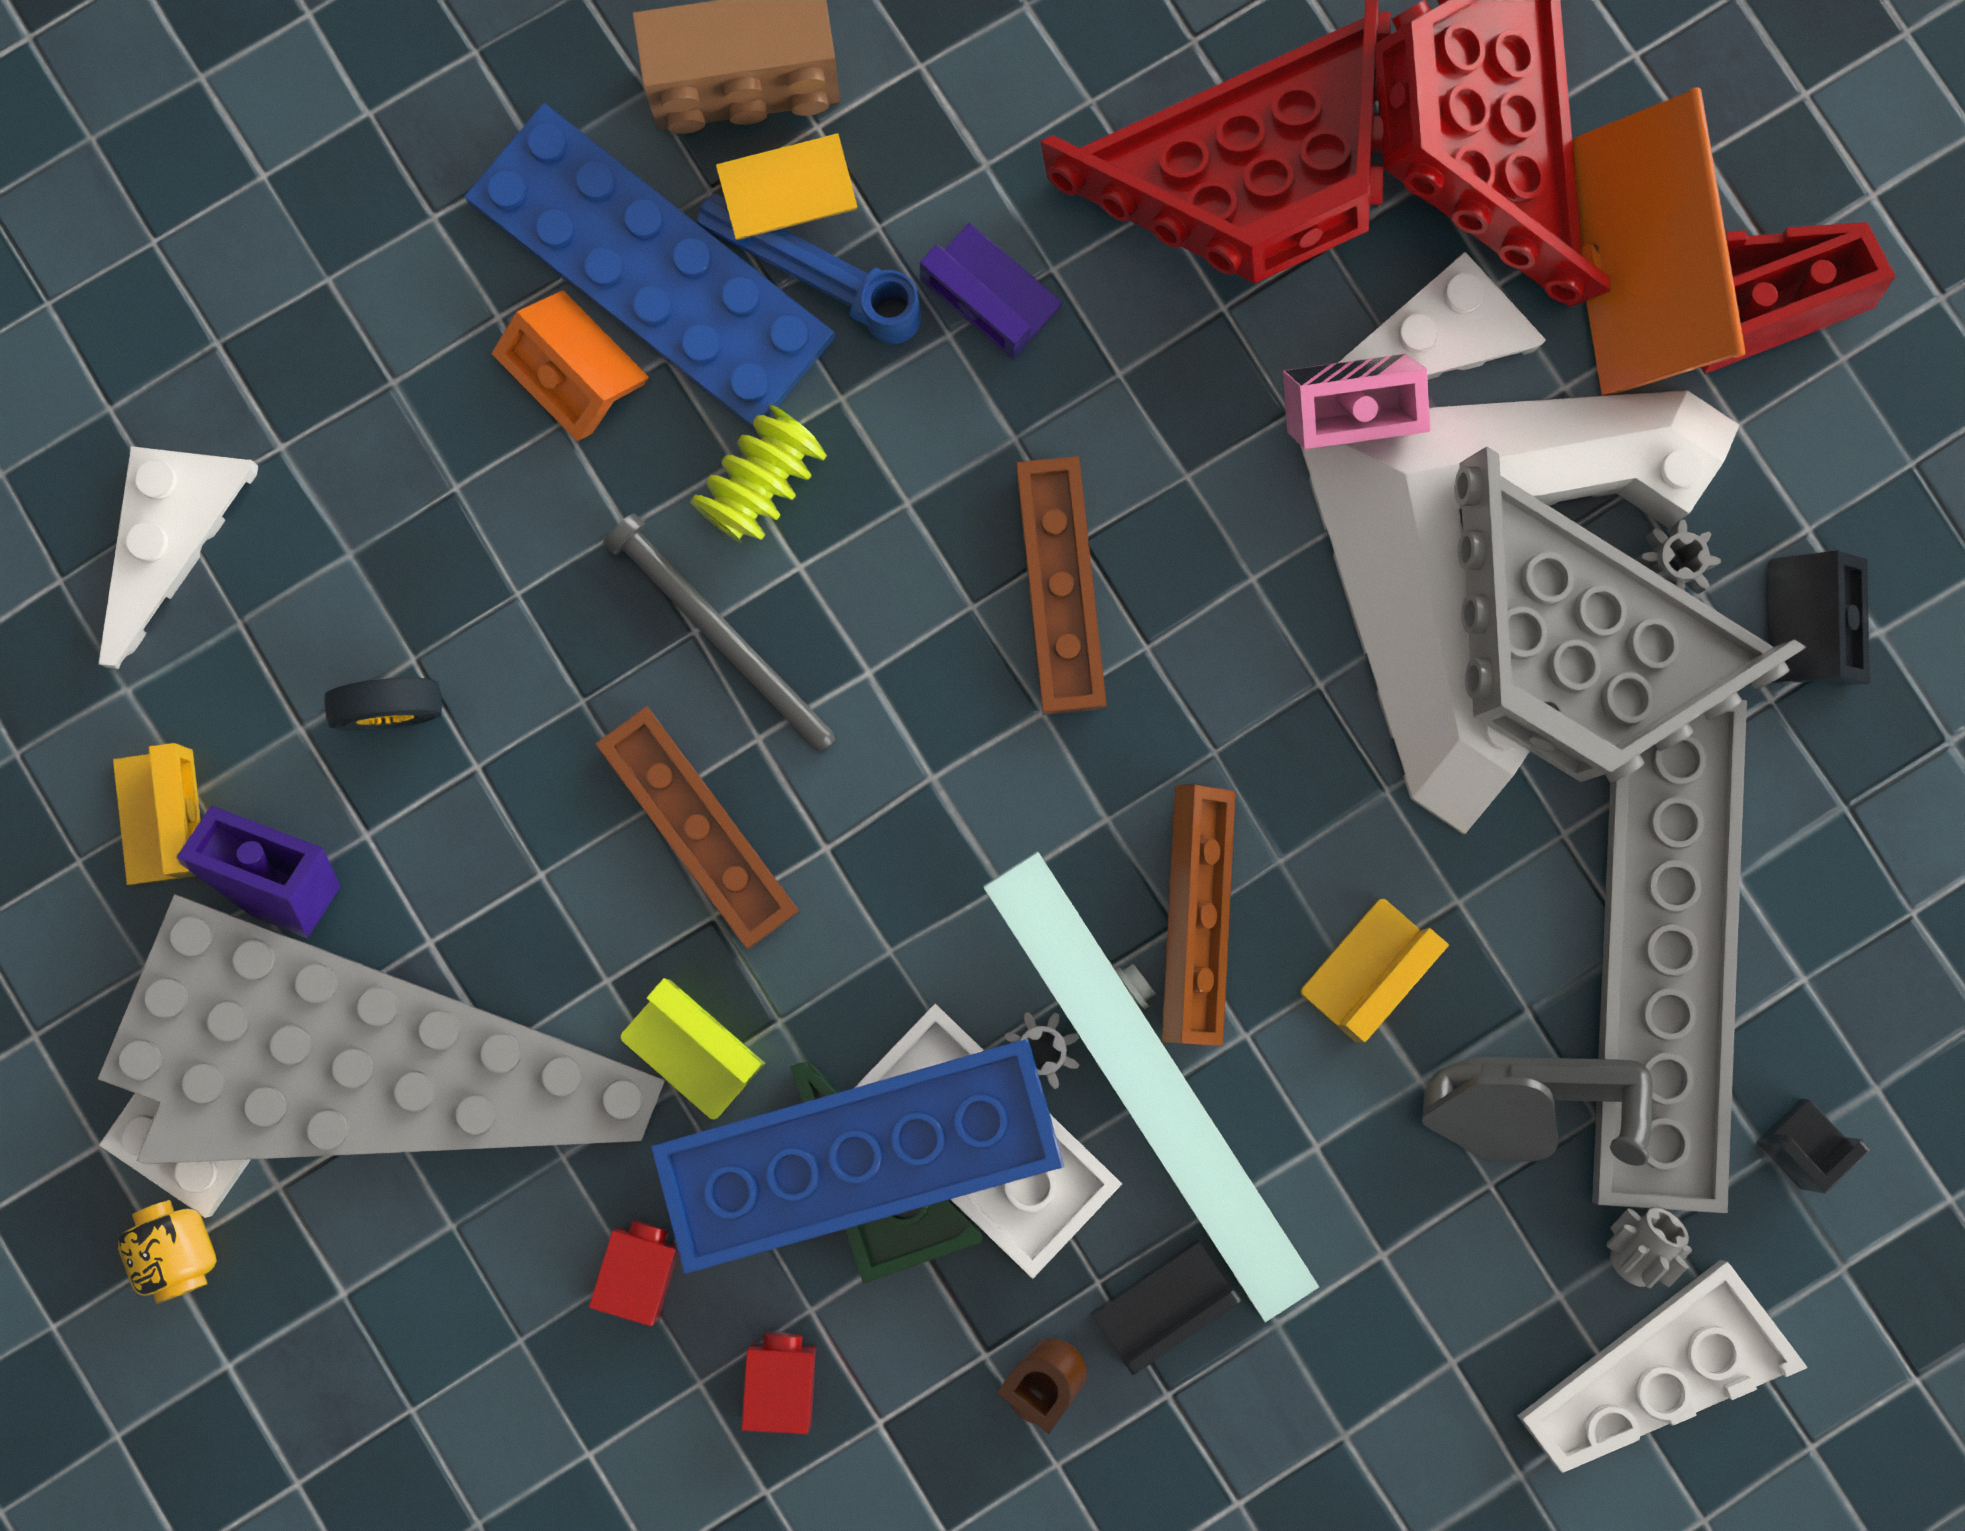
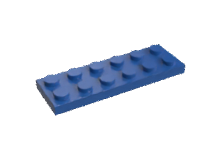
[464,103,835,433]
[651,1039,1065,1274]

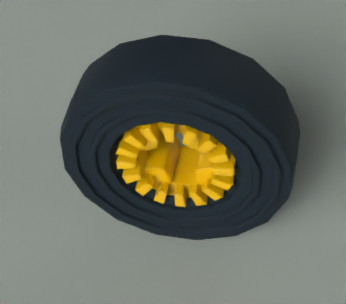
[324,677,442,731]

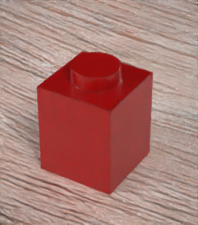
[589,1219,679,1327]
[742,1332,816,1434]

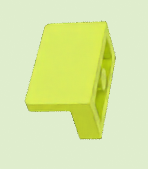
[621,978,766,1120]

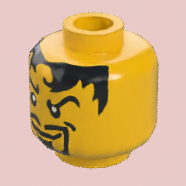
[117,1200,217,1304]

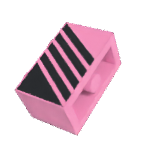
[1283,354,1430,449]

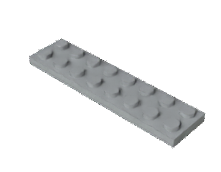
[1592,700,1747,1213]

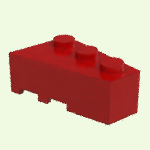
[1701,222,1896,374]

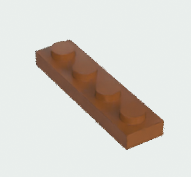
[1016,456,1107,715]
[595,706,800,950]
[1162,784,1236,1046]

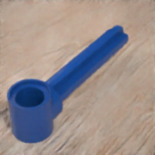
[697,194,921,344]

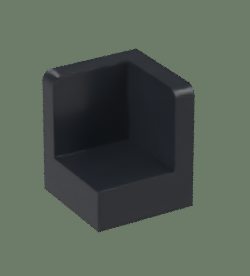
[1757,1099,1870,1194]

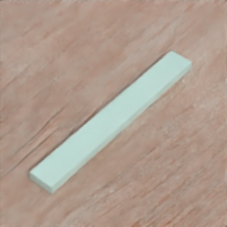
[983,851,1319,1322]

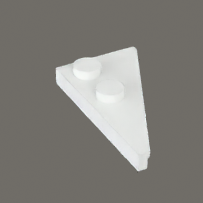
[1338,252,1546,380]
[99,446,258,669]

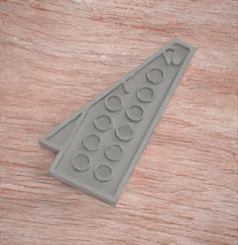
[98,894,665,1164]

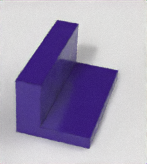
[920,222,1063,360]

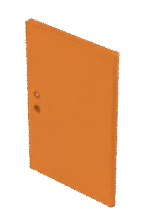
[1572,87,1746,396]

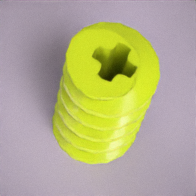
[690,404,827,544]

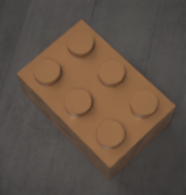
[633,0,840,134]

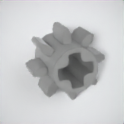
[1635,520,1721,594]
[1003,1012,1080,1089]
[1606,1207,1692,1289]

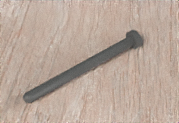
[603,513,836,752]

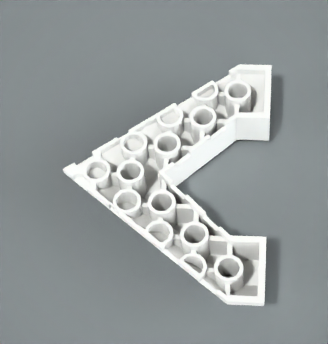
[1296,390,1739,835]

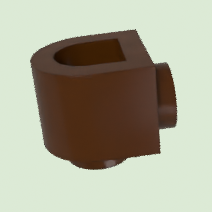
[997,1338,1087,1434]

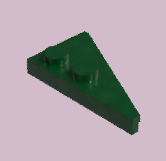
[790,1061,984,1284]

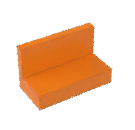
[491,290,649,442]

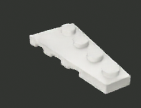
[1517,1260,1808,1473]

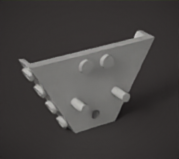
[1454,446,1806,783]

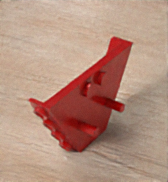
[1040,0,1391,284]
[1374,0,1610,308]

